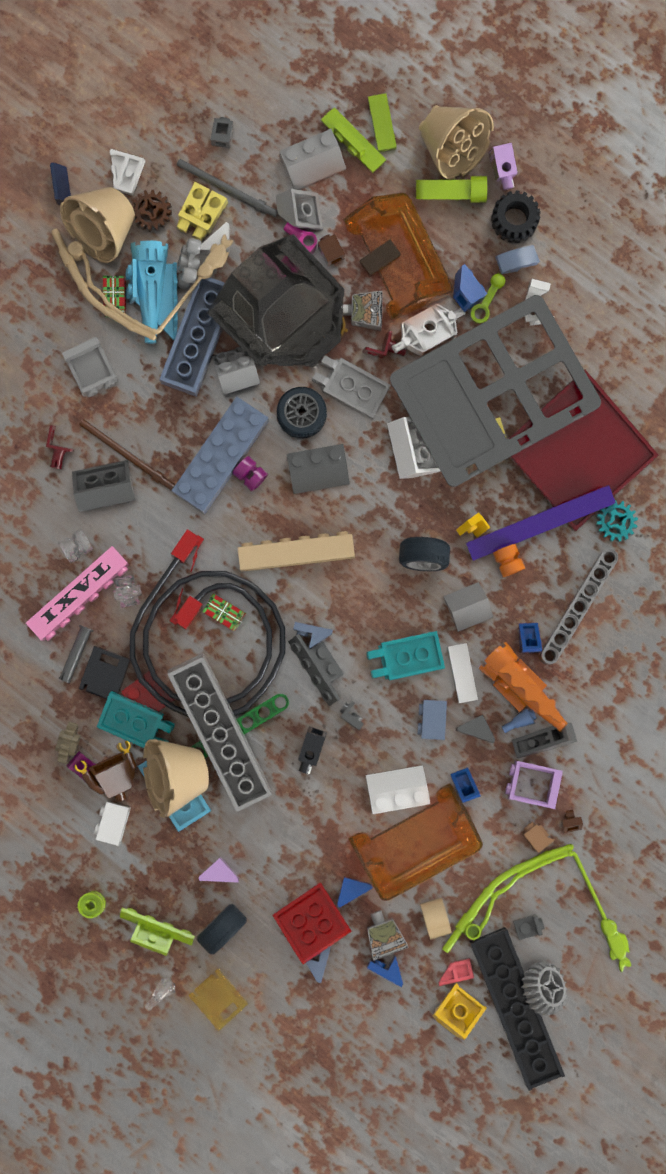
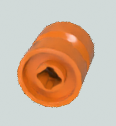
[493,544,526,578]

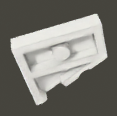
[110,149,145,196]

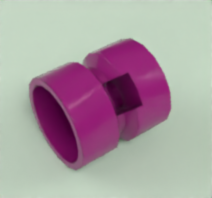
[232,456,268,492]

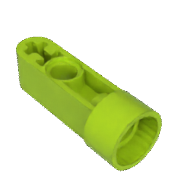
[416,176,487,203]

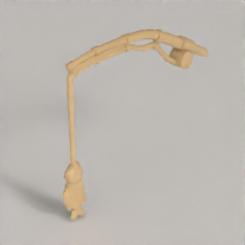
[51,229,233,341]

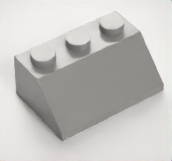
[279,129,346,190]

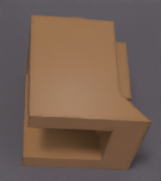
[522,821,556,853]

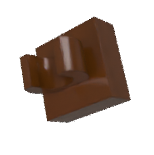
[561,810,583,833]

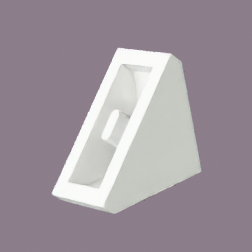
[200,222,230,256]

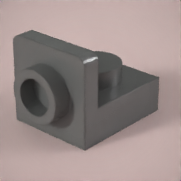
[340,701,364,730]
[513,914,545,940]

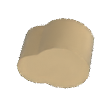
[420,898,452,940]

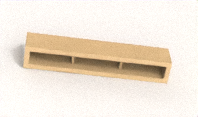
[238,531,355,572]

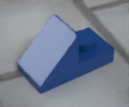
[367,955,403,987]

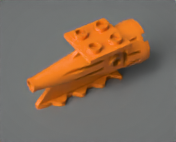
[479,642,568,731]

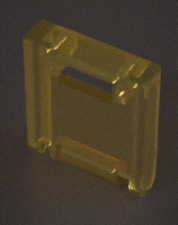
[189,969,249,1031]

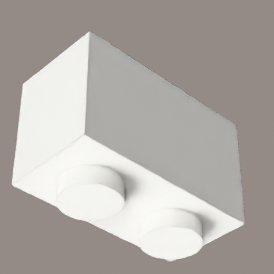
[94,801,131,846]

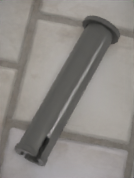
[59,625,94,683]

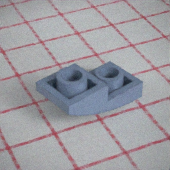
[495,245,540,274]

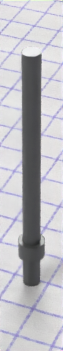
[177,159,278,218]

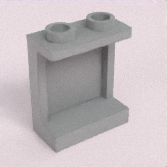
[62,337,118,397]

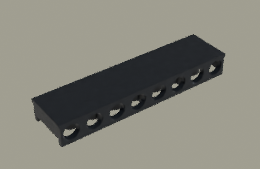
[469,927,565,1091]

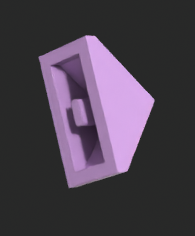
[199,857,239,882]

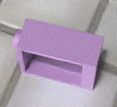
[505,761,563,809]

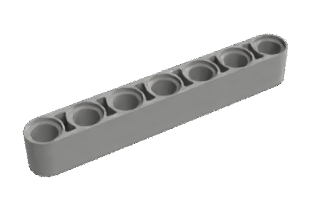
[540,549,618,665]

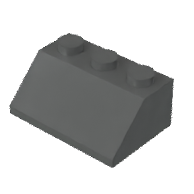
[287,444,350,494]
[72,460,135,512]

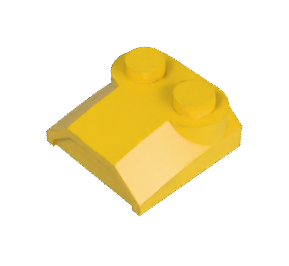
[432,983,487,1040]

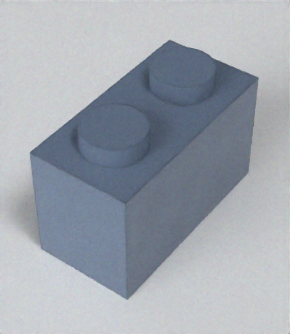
[417,700,447,740]

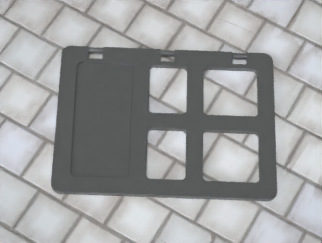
[390,295,601,487]

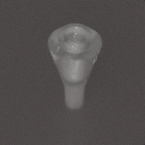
[145,978,176,1011]

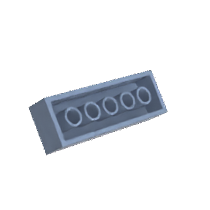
[159,277,236,397]
[172,396,269,515]

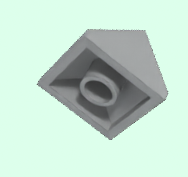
[443,582,493,632]

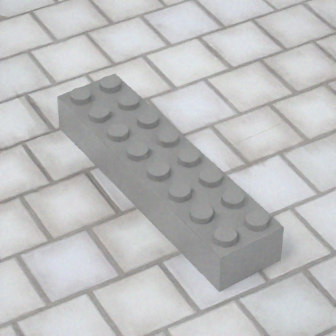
[167,653,272,812]

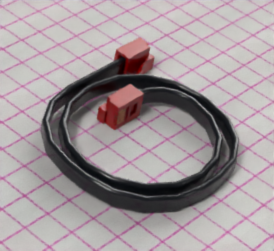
[129,529,285,717]

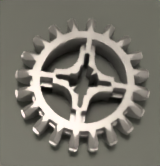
[522,961,568,1016]

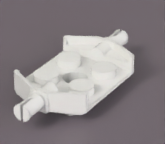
[392,304,466,357]

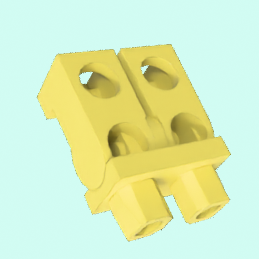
[177,182,228,241]

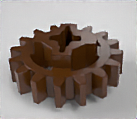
[132,190,172,232]

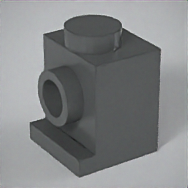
[211,117,234,149]

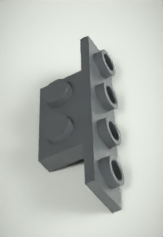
[288,634,343,706]

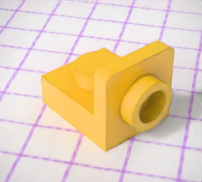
[456,513,490,538]

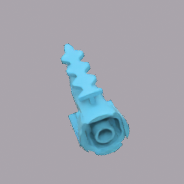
[126,241,178,344]

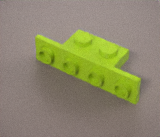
[321,107,386,173]
[120,907,195,956]

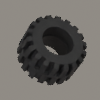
[491,190,541,243]

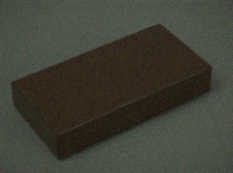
[359,239,401,277]

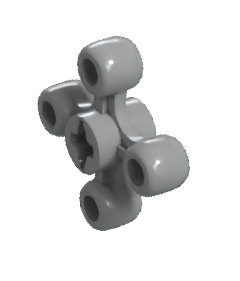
[177,238,201,289]

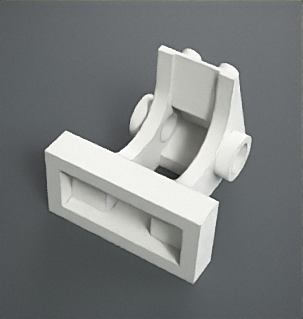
[524,279,554,326]

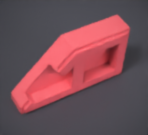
[438,958,474,986]

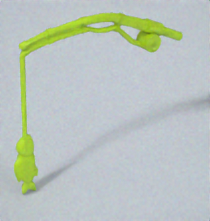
[442,844,631,972]

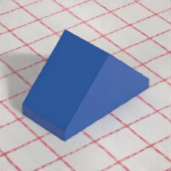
[519,623,542,653]
[450,768,481,803]
[337,876,373,908]

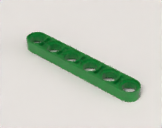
[191,694,289,758]

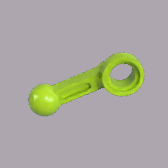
[471,274,505,324]

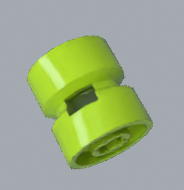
[78,891,106,918]

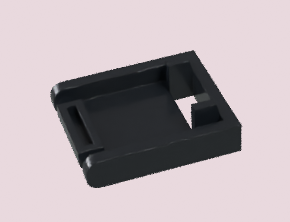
[79,646,131,700]

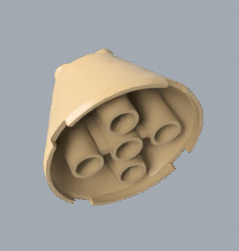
[419,105,494,180]

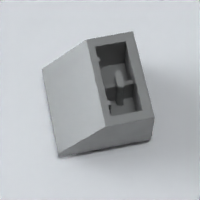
[212,347,260,395]

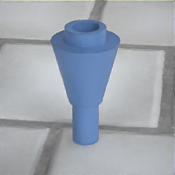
[502,707,537,733]

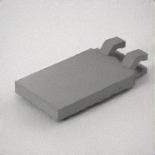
[312,355,391,419]

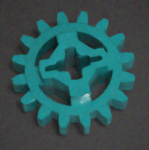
[596,500,638,542]

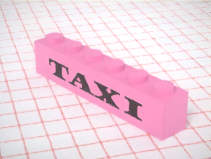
[26,546,129,641]

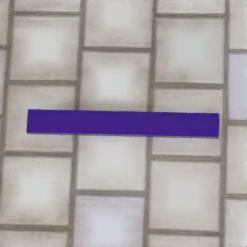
[466,485,616,561]

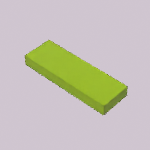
[368,93,397,152]

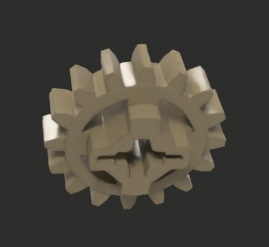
[55,722,81,764]

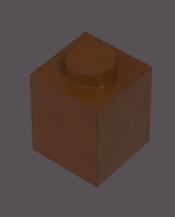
[318,234,345,267]

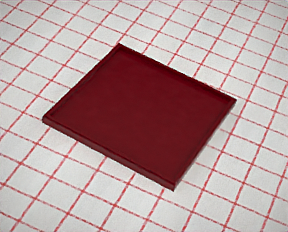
[508,369,659,531]

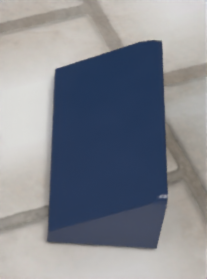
[50,162,71,205]

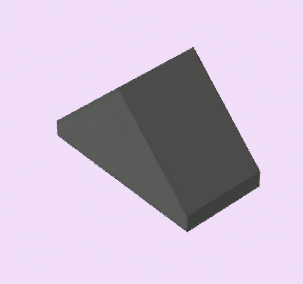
[456,715,495,743]

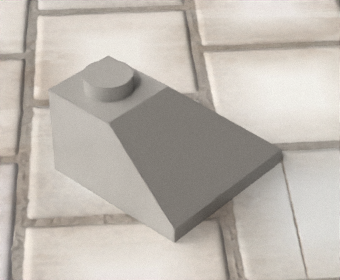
[275,189,323,230]

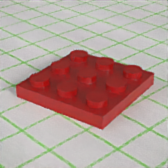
[272,882,352,964]

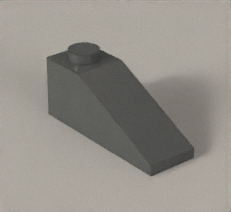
[512,722,577,758]

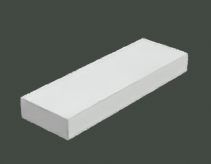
[448,643,478,703]

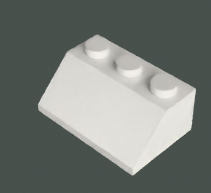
[387,417,440,479]
[366,765,430,814]

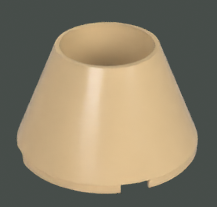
[60,187,135,263]
[143,739,209,818]

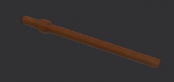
[79,419,175,491]

